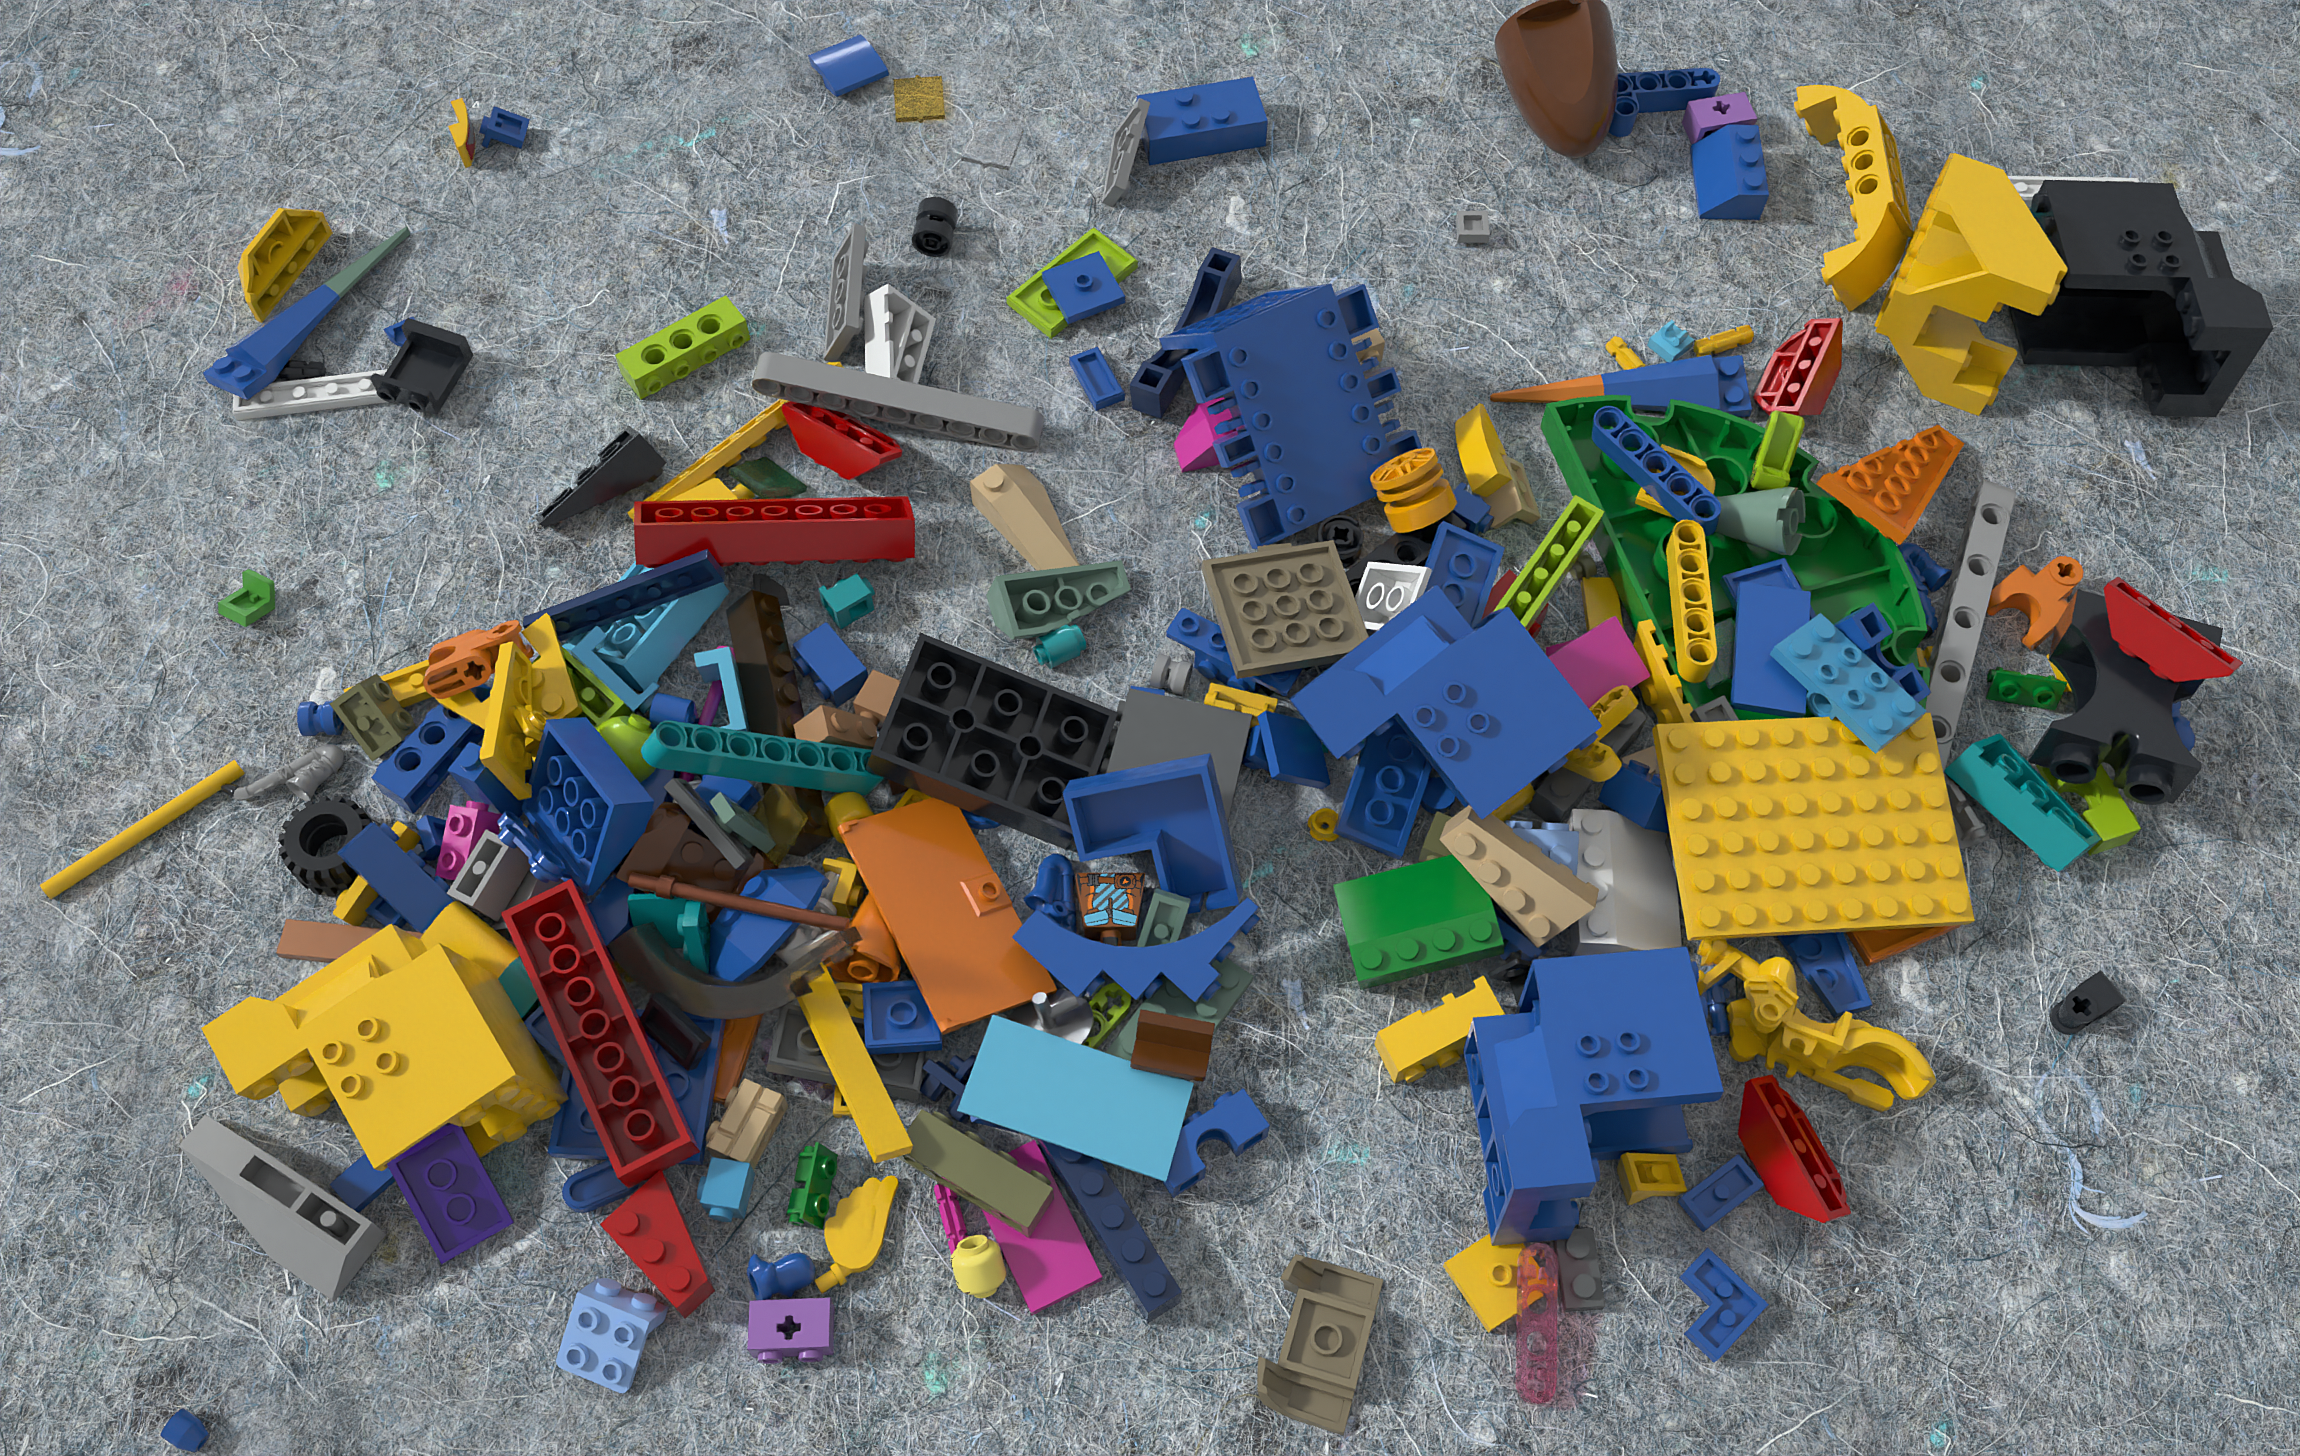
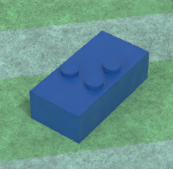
[1136,76,1268,166]

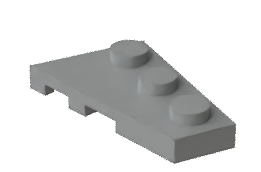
[1102,98,1150,207]

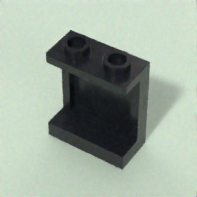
[370,318,474,415]

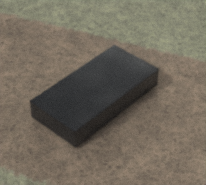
[640,992,712,1071]

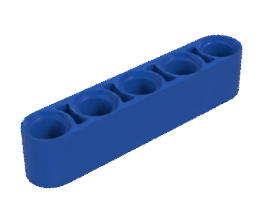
[1592,406,1721,537]

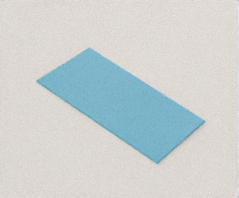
[957,1015,1194,1182]

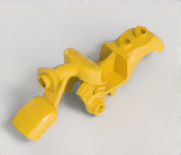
[1697,939,1937,1113]

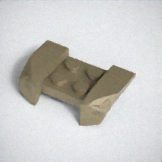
[1257,1254,1383,1435]

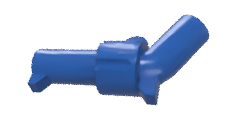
[1702,973,1735,1036]

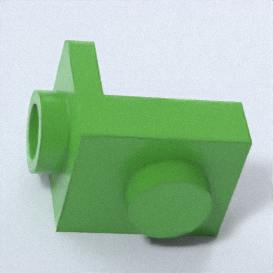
[218,569,275,627]

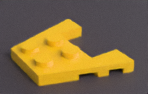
[435,613,583,753]

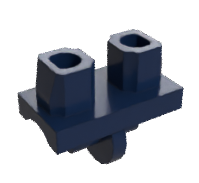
[920,1055,977,1123]

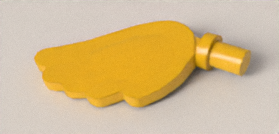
[814,1175,899,1294]

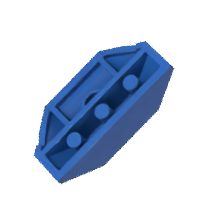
[709,865,830,992]

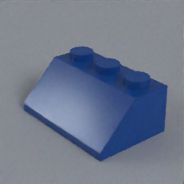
[1690,125,1769,220]

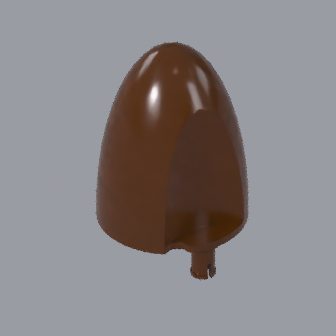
[1494,0,1618,158]

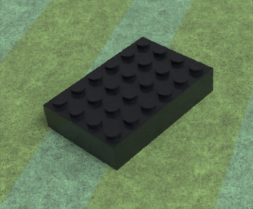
[865,632,1118,849]

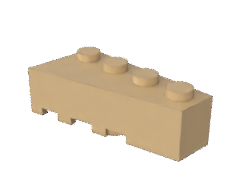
[1439,805,1599,948]

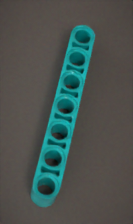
[641,720,884,795]

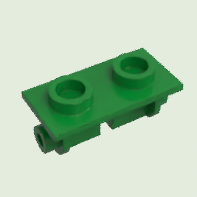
[1986,667,2067,710]
[786,1142,838,1230]

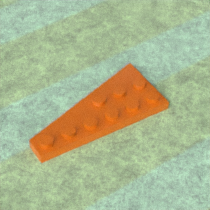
[1816,425,1965,545]

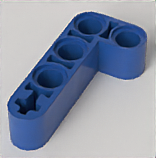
[1609,68,1720,137]
[640,692,699,821]

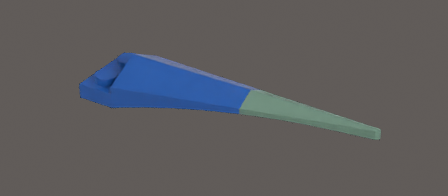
[203,226,410,400]

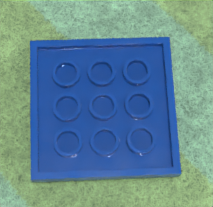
[547,1009,726,1165]

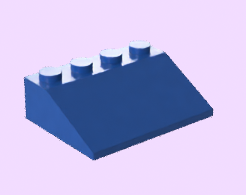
[521,717,654,896]

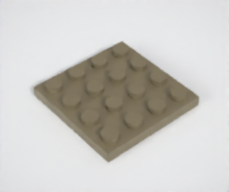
[1201,540,1369,679]

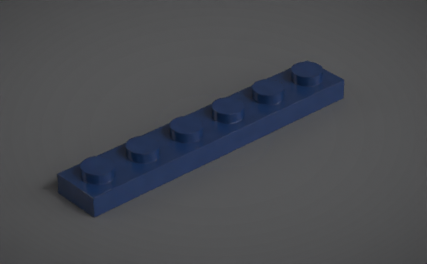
[523,549,725,642]

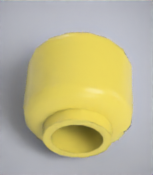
[950,1235,1006,1298]

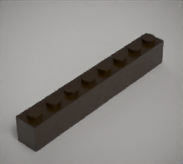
[726,589,831,857]

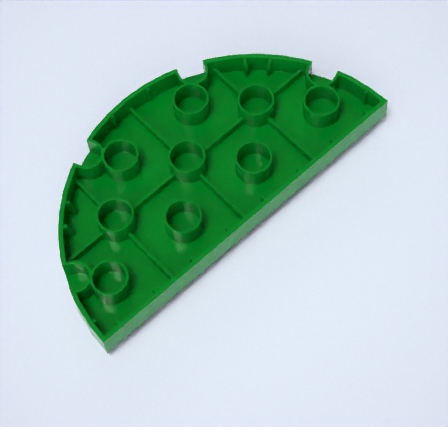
[1540,395,1930,721]

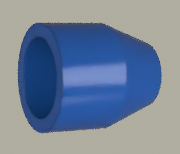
[160,1408,210,1452]

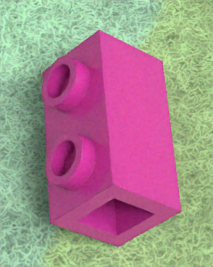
[435,800,503,880]

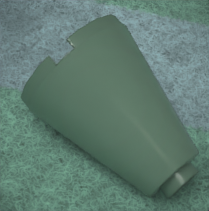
[1704,487,1805,555]

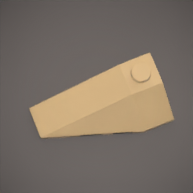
[970,464,1079,571]

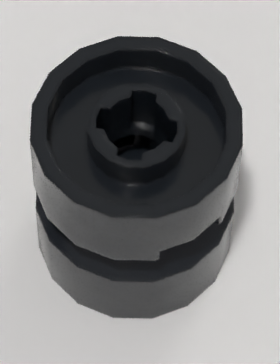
[911,197,958,257]

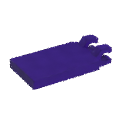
[387,1123,515,1264]

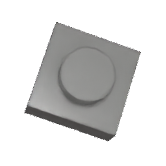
[1455,211,1490,243]

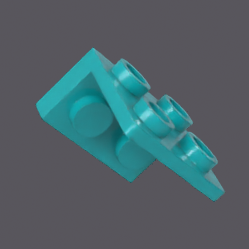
[627,893,711,976]

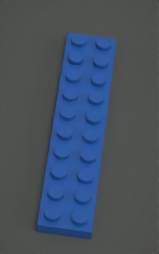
[1333,521,1505,860]

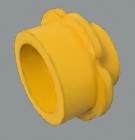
[1307,808,1339,842]

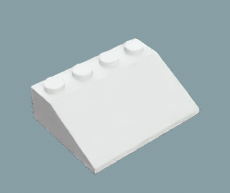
[1567,809,1682,956]

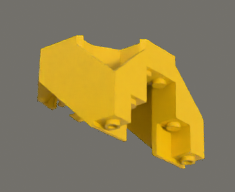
[1874,153,2068,416]

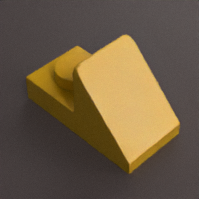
[1617,1153,1687,1205]

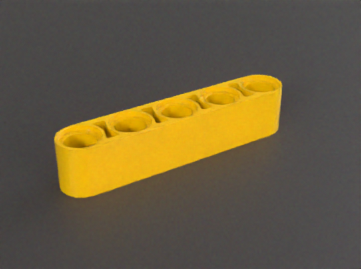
[1666,519,1717,683]

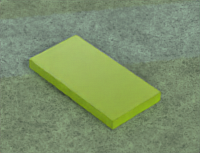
[1006,227,1138,339]

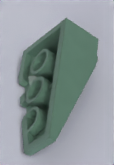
[986,560,1131,640]

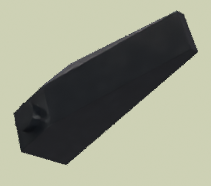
[536,426,667,528]

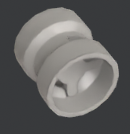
[1150,653,1193,696]

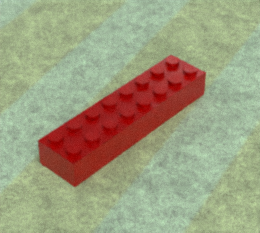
[634,496,915,568]
[501,879,700,1189]

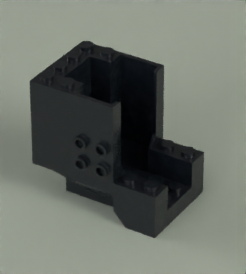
[2009,180,2274,417]

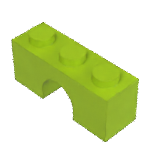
[2036,764,2141,856]

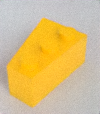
[1374,975,1505,1084]

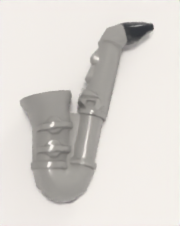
[221,744,344,802]

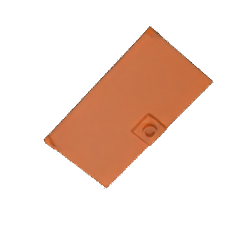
[837,797,1058,1035]

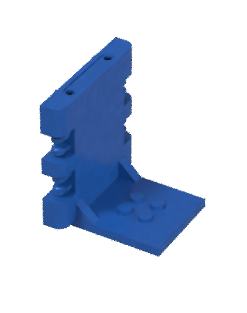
[1159,283,1422,549]

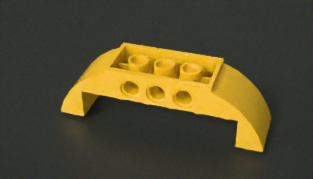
[1794,85,1914,312]

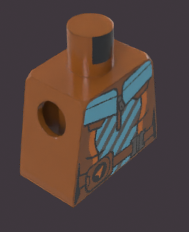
[1076,873,1145,946]

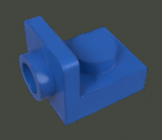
[479,106,530,149]

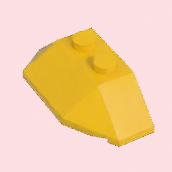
[237,208,333,323]

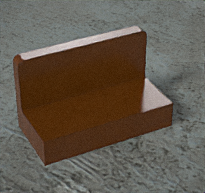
[1130,1009,1215,1082]

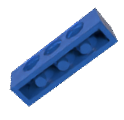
[371,684,491,814]

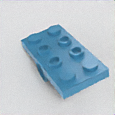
[1770,613,1927,754]

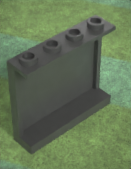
[1100,688,1252,823]

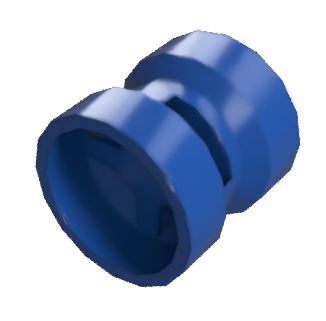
[297,700,344,737]

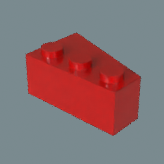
[600,1169,715,1319]

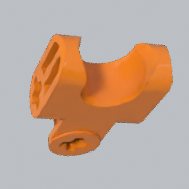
[1986,556,2084,651]
[423,620,534,699]

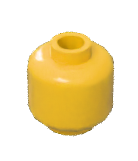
[824,791,875,844]

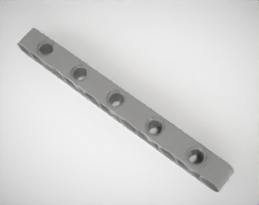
[1925,479,2016,773]

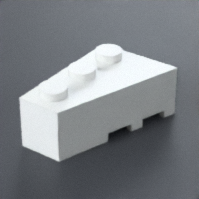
[864,284,936,384]

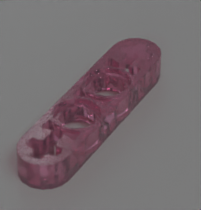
[1516,1243,1558,1404]

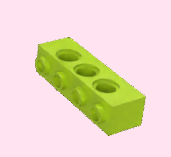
[615,295,751,400]

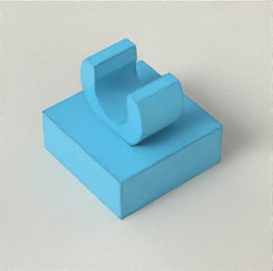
[1647,320,1694,362]

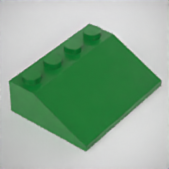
[1333,854,1504,990]

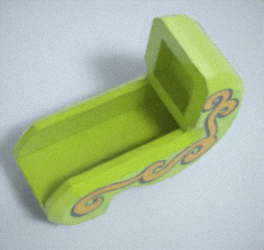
[1750,410,1805,491]

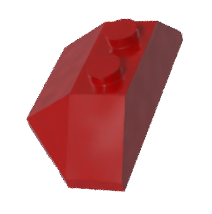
[1753,318,1843,416]
[782,401,902,480]
[2103,577,2243,682]
[1737,1074,1851,1223]

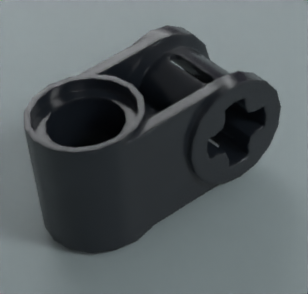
[2049,970,2127,1035]

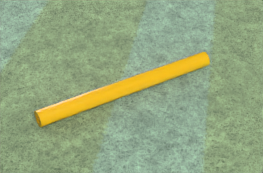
[40,759,245,899]

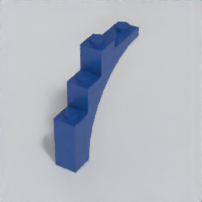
[1012,897,1261,1003]

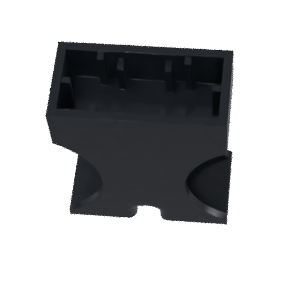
[2028,589,2223,805]

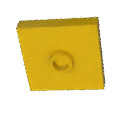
[1443,1233,1554,1333]

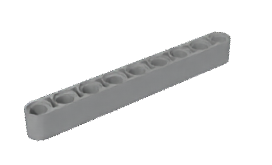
[752,352,1044,452]

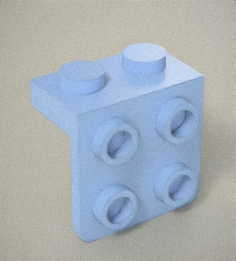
[1506,820,1579,875]
[556,1278,669,1393]

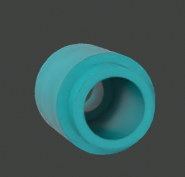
[1033,624,1087,669]

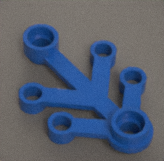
[497,811,579,887]

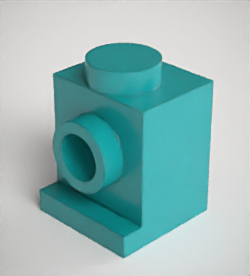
[818,573,875,630]

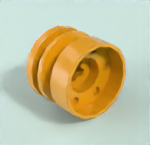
[1370,448,1457,533]

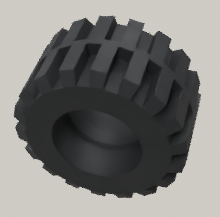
[278,796,373,896]

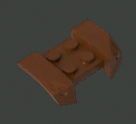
[616,801,779,925]

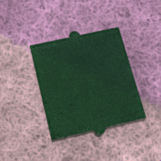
[728,456,808,499]

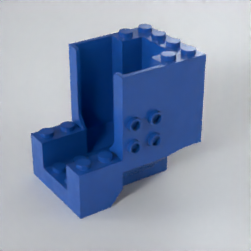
[1289,585,1602,820]
[1463,947,1724,1246]

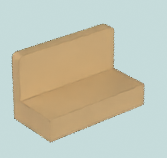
[1480,455,1541,529]

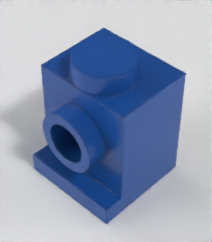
[1452,482,1494,535]

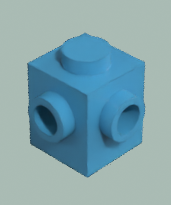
[697,1157,755,1222]

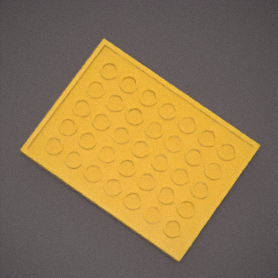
[1652,712,1975,941]

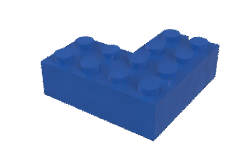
[1063,753,1243,914]

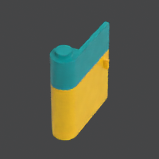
[420,901,541,1020]

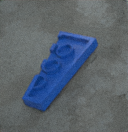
[1777,932,1872,1018]

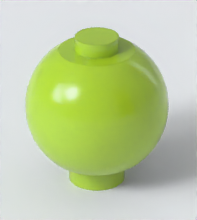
[596,714,656,783]

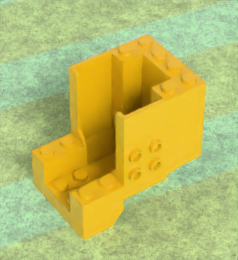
[201,924,569,1171]

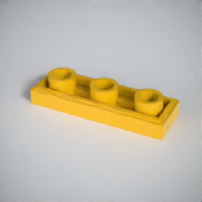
[333,821,421,926]

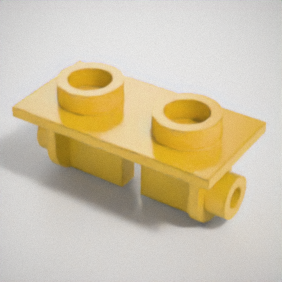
[1204,682,1278,728]

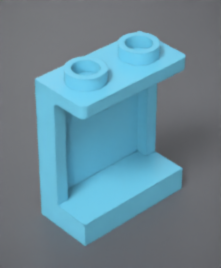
[694,647,751,732]

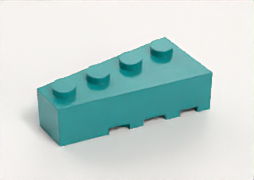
[1944,733,2102,872]

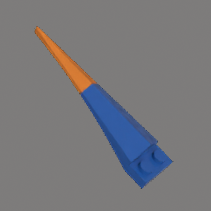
[1490,355,1752,417]

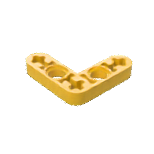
[1563,685,1638,782]

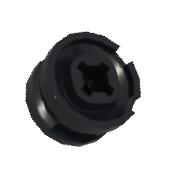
[1316,515,1364,568]

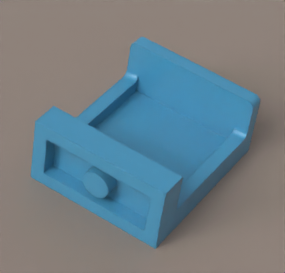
[571,626,659,714]

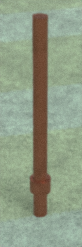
[628,872,849,933]

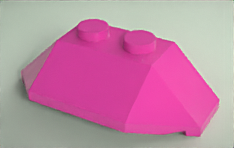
[1174,397,1237,473]

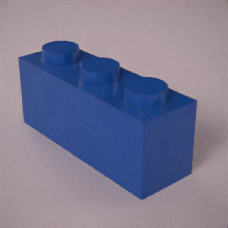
[337,822,454,933]

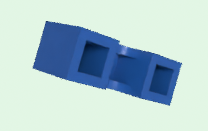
[1834,602,1932,702]
[1161,1088,1270,1198]

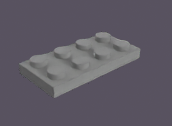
[823,223,869,362]

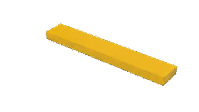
[789,965,913,1164]

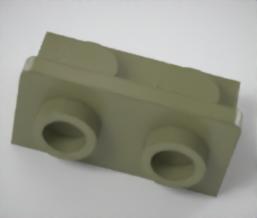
[330,674,417,762]

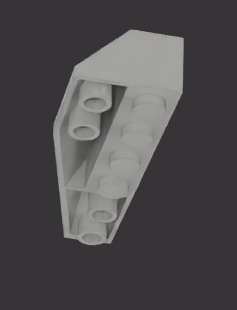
[179,1114,386,1302]

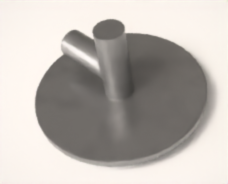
[1008,989,1094,1045]

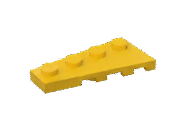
[1633,619,1694,724]
[480,641,532,800]

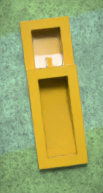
[1455,403,1512,498]

